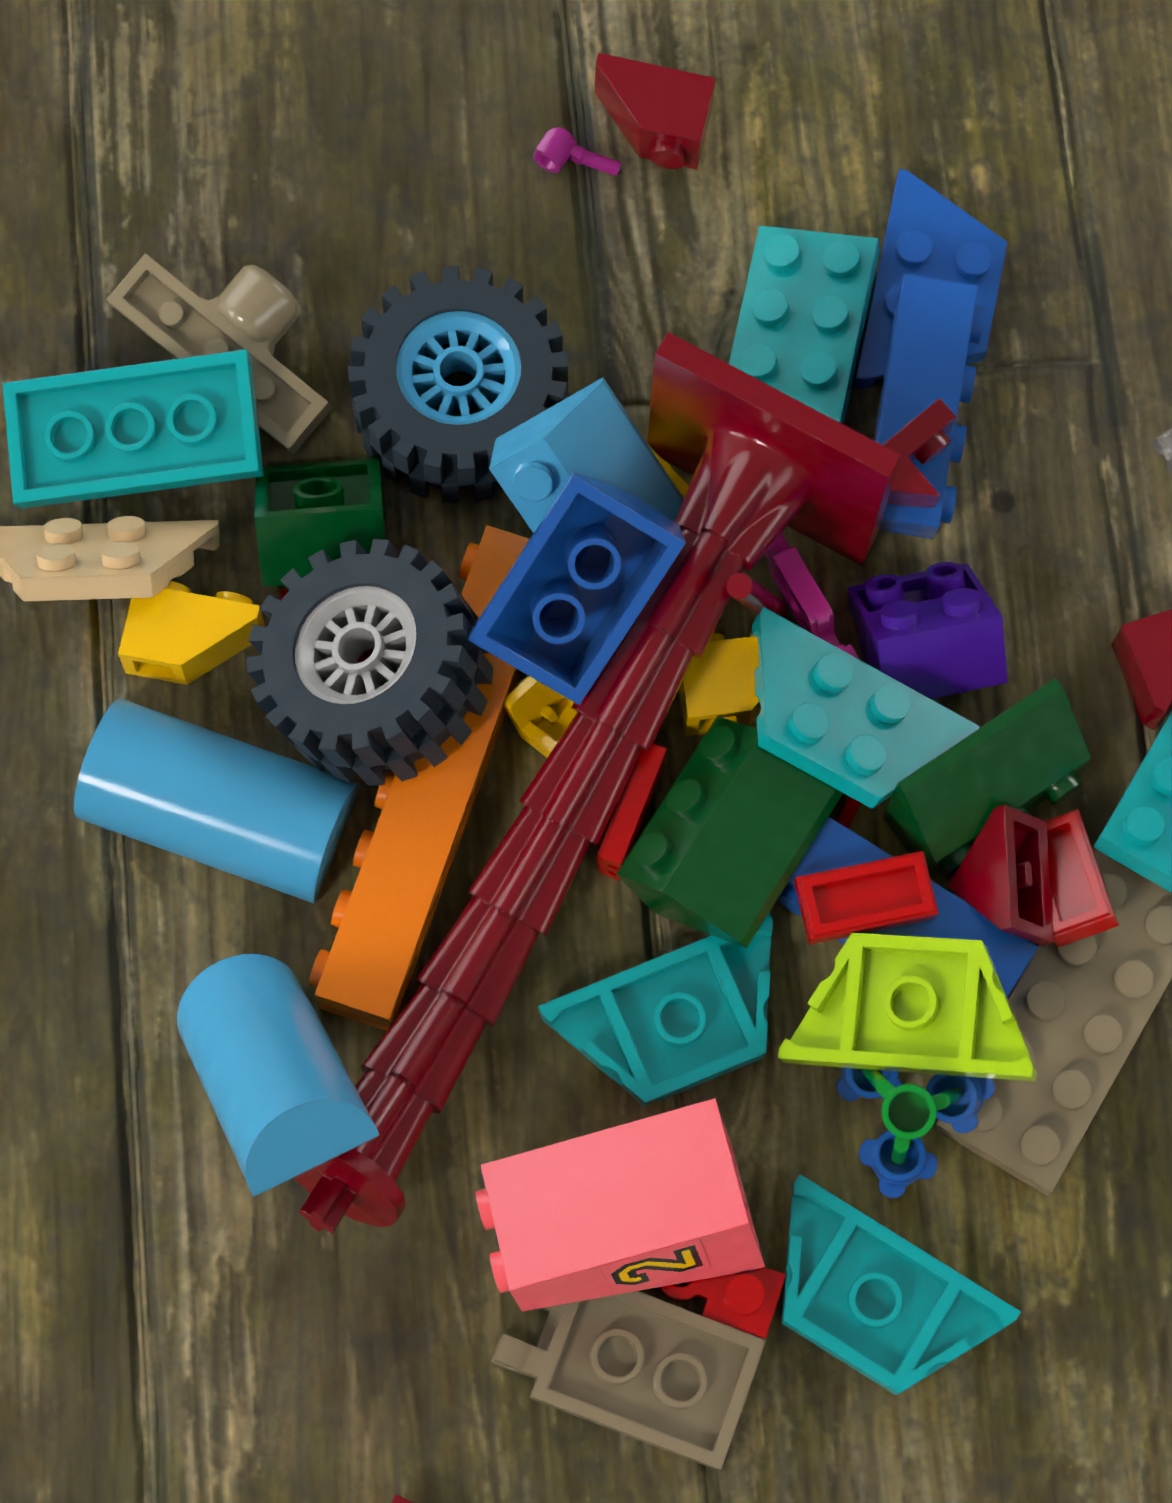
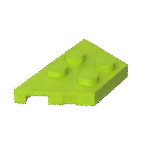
[778,933,1037,1082]

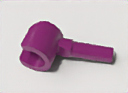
[533,127,621,177]

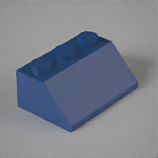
[468,472,686,705]

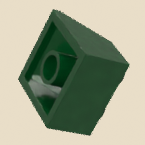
[254,457,386,590]

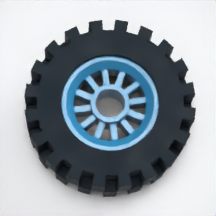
[348,266,568,503]

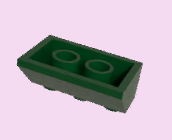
[883,677,1091,877]
[616,716,843,949]

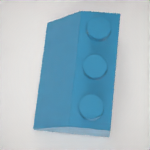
[489,377,684,533]

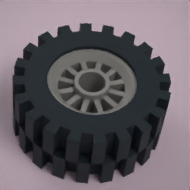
[247,539,493,786]

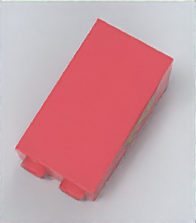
[475,1098,765,1312]

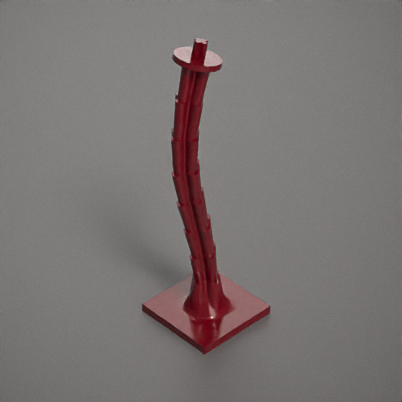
[294,332,901,1233]

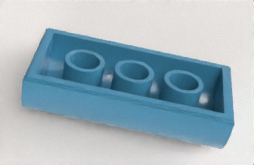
[74,698,361,904]
[177,954,379,1197]

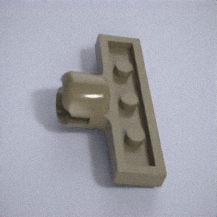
[106,253,333,455]

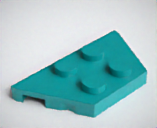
[752,607,980,809]
[538,913,773,1107]
[782,1174,1021,1396]

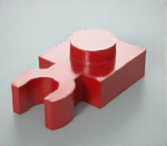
[660,1267,786,1340]

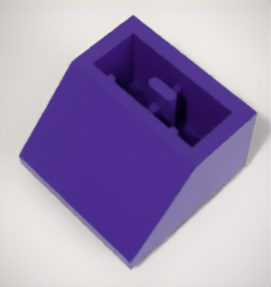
[847,562,1008,699]

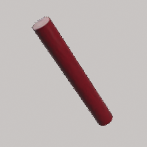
[726,573,788,618]

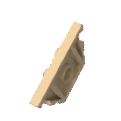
[0,516,220,601]

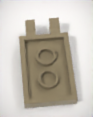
[491,1291,766,1470]

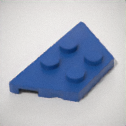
[854,169,1007,389]

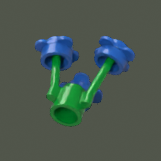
[836,1067,995,1198]

